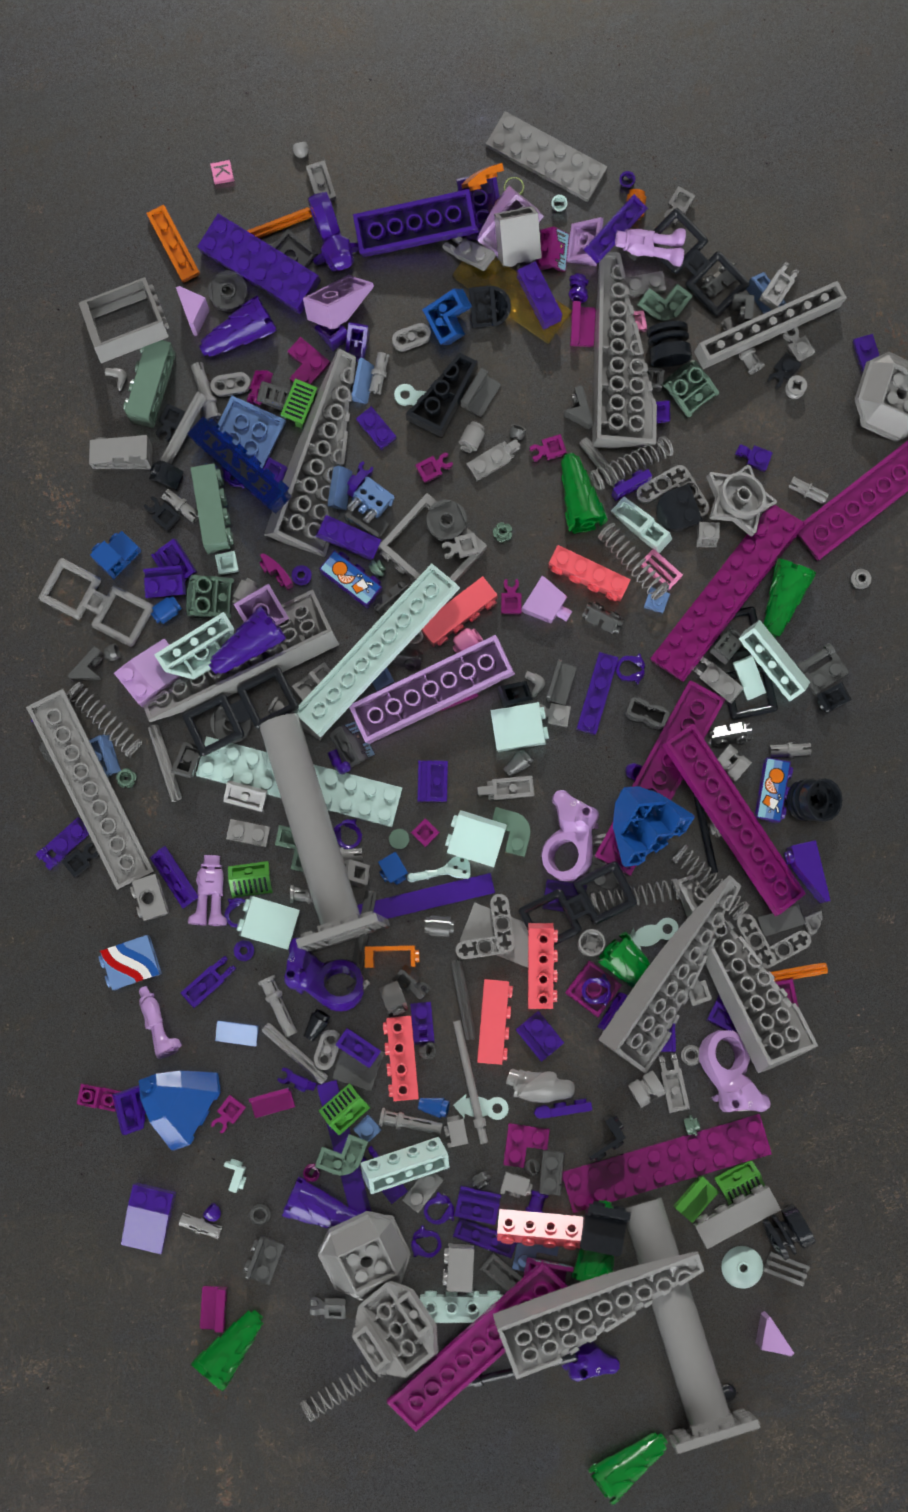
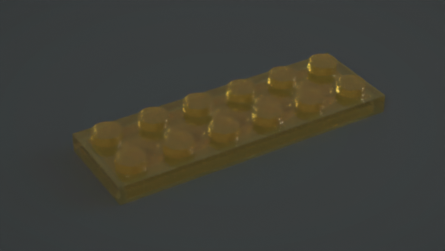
[452,257,572,344]

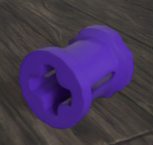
[525,1190,549,1213]

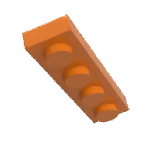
[146,204,200,283]

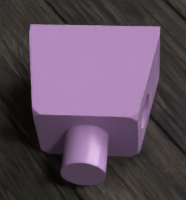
[522,576,573,623]

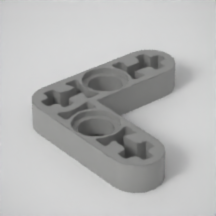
[636,465,709,518]
[456,894,515,959]
[736,914,811,969]

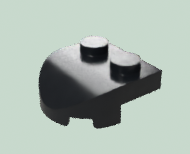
[469,286,511,328]
[656,484,703,532]

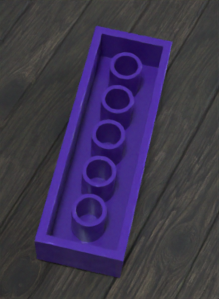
[353,189,480,257]
[197,213,321,314]

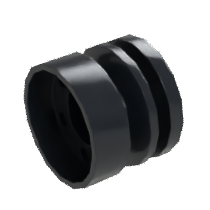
[646,321,692,368]
[787,778,843,822]
[762,1203,816,1260]

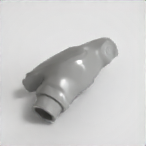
[506,1068,575,1103]

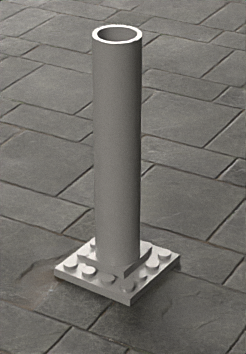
[259,714,390,952]
[626,1198,761,1454]

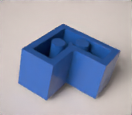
[422,288,472,345]
[90,531,142,580]

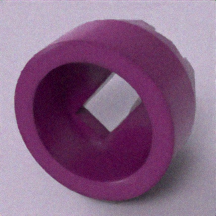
[303,1163,320,1182]

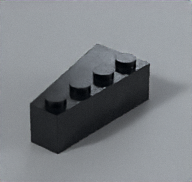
[406,353,478,437]

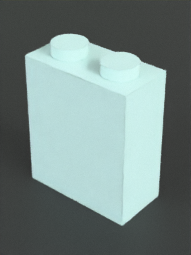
[490,702,549,752]
[445,810,507,867]
[237,896,300,950]

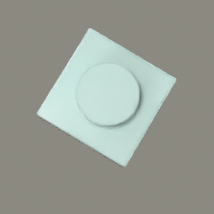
[215,551,239,576]

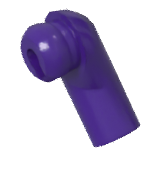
[327,749,351,775]

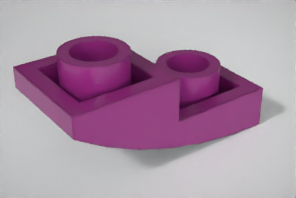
[259,553,294,590]
[77,1084,121,1112]

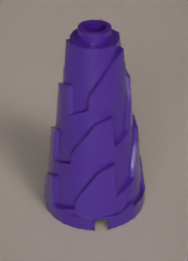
[199,295,277,357]
[209,606,286,674]
[282,1177,361,1228]

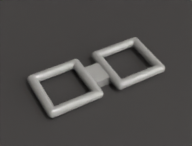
[39,558,153,647]

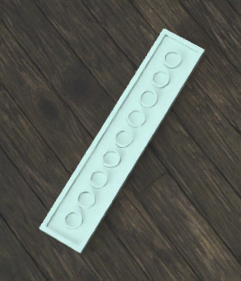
[294,563,460,737]
[196,736,403,827]

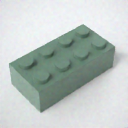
[123,340,176,429]
[190,463,234,554]

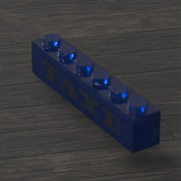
[187,416,292,514]

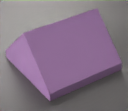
[567,217,603,266]
[176,286,210,336]
[234,584,289,626]
[755,1311,794,1356]

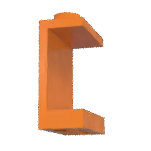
[365,946,420,968]

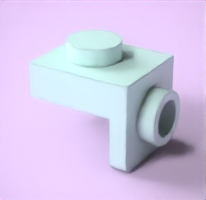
[224,1159,247,1193]

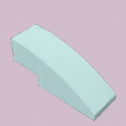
[611,497,672,553]

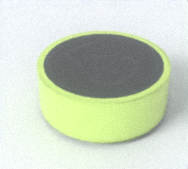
[504,177,524,195]

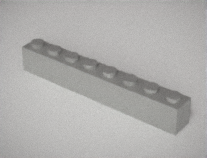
[694,281,847,369]

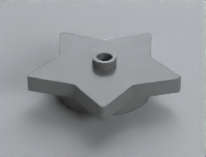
[706,464,777,536]

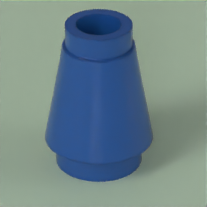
[418,1098,450,1119]

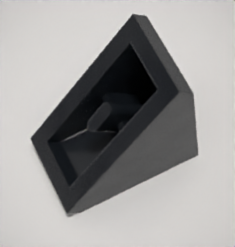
[497,681,533,708]

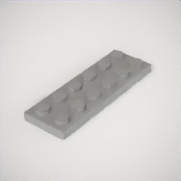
[486,111,607,202]

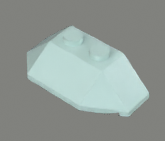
[154,612,235,680]

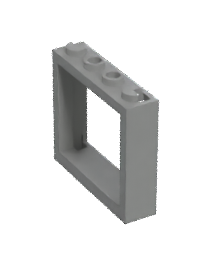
[79,277,169,363]
[379,493,487,584]

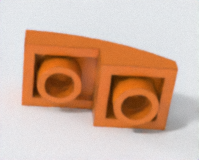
[461,163,504,191]

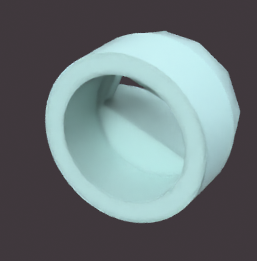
[551,195,567,212]

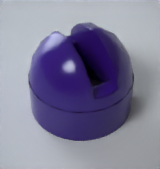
[620,171,636,188]
[625,763,642,780]
[203,1203,221,1221]

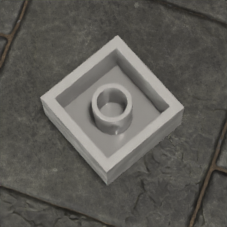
[443,1243,474,1292]

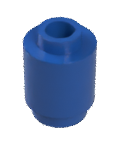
[151,596,182,624]

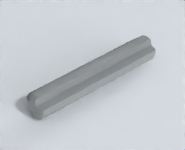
[580,437,621,488]

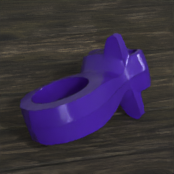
[308,192,359,271]
[284,938,364,1011]
[561,1341,620,1382]

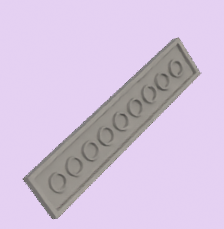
[26,689,154,890]

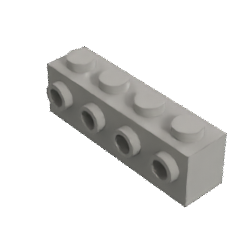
[693,1184,781,1249]

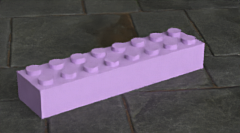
[349,635,515,744]

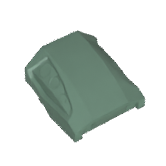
[662,360,719,417]
[186,575,234,619]

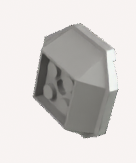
[855,352,908,442]
[317,1211,411,1301]
[352,1281,438,1378]

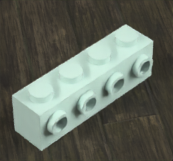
[739,620,810,701]
[361,1137,449,1194]
[420,1290,504,1323]

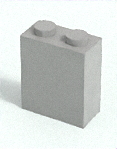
[494,206,542,267]

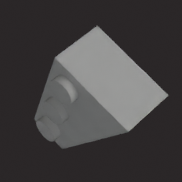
[89,435,153,469]

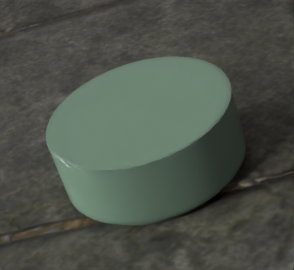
[389,829,409,850]

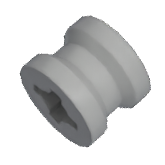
[785,375,807,399]

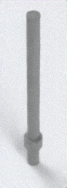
[453,1020,488,1144]

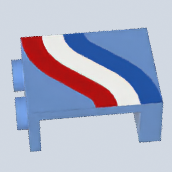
[99,935,162,990]

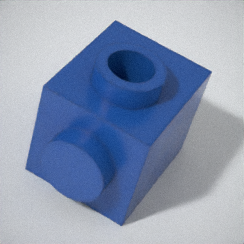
[378,852,408,885]

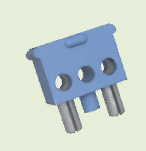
[347,477,394,523]

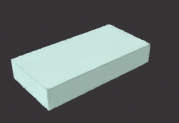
[733,655,766,700]

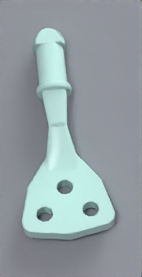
[407,856,470,882]

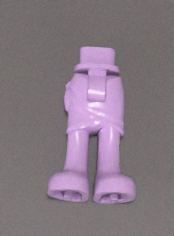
[615,228,686,266]
[188,855,227,926]
[139,986,182,1059]

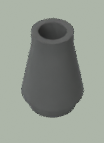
[503,748,534,777]

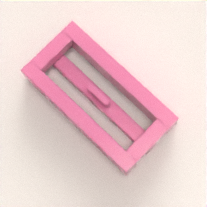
[640,548,683,591]

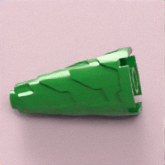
[561,453,608,533]
[763,558,816,639]
[597,932,650,988]
[571,1200,614,1281]
[191,1310,263,1392]
[587,1433,668,1505]

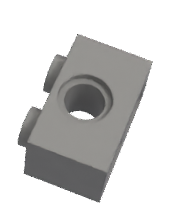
[130,874,170,921]

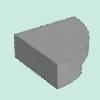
[804,910,823,936]

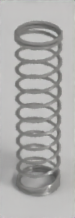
[590,436,674,491]
[598,523,669,600]
[67,682,142,757]
[671,844,750,920]
[590,878,681,913]
[301,1364,387,1422]

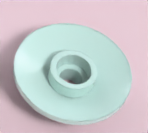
[721,1246,763,1289]

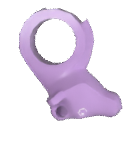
[540,790,599,882]
[699,1030,770,1112]

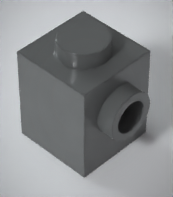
[378,981,409,1017]

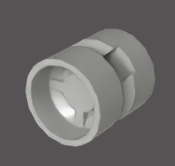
[717,744,752,782]
[577,929,605,957]
[627,1070,666,1108]

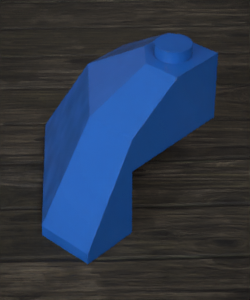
[613,786,695,867]
[139,1071,221,1151]

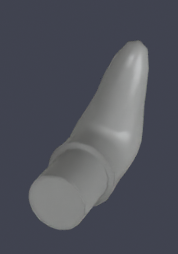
[105,367,127,391]
[524,671,545,698]

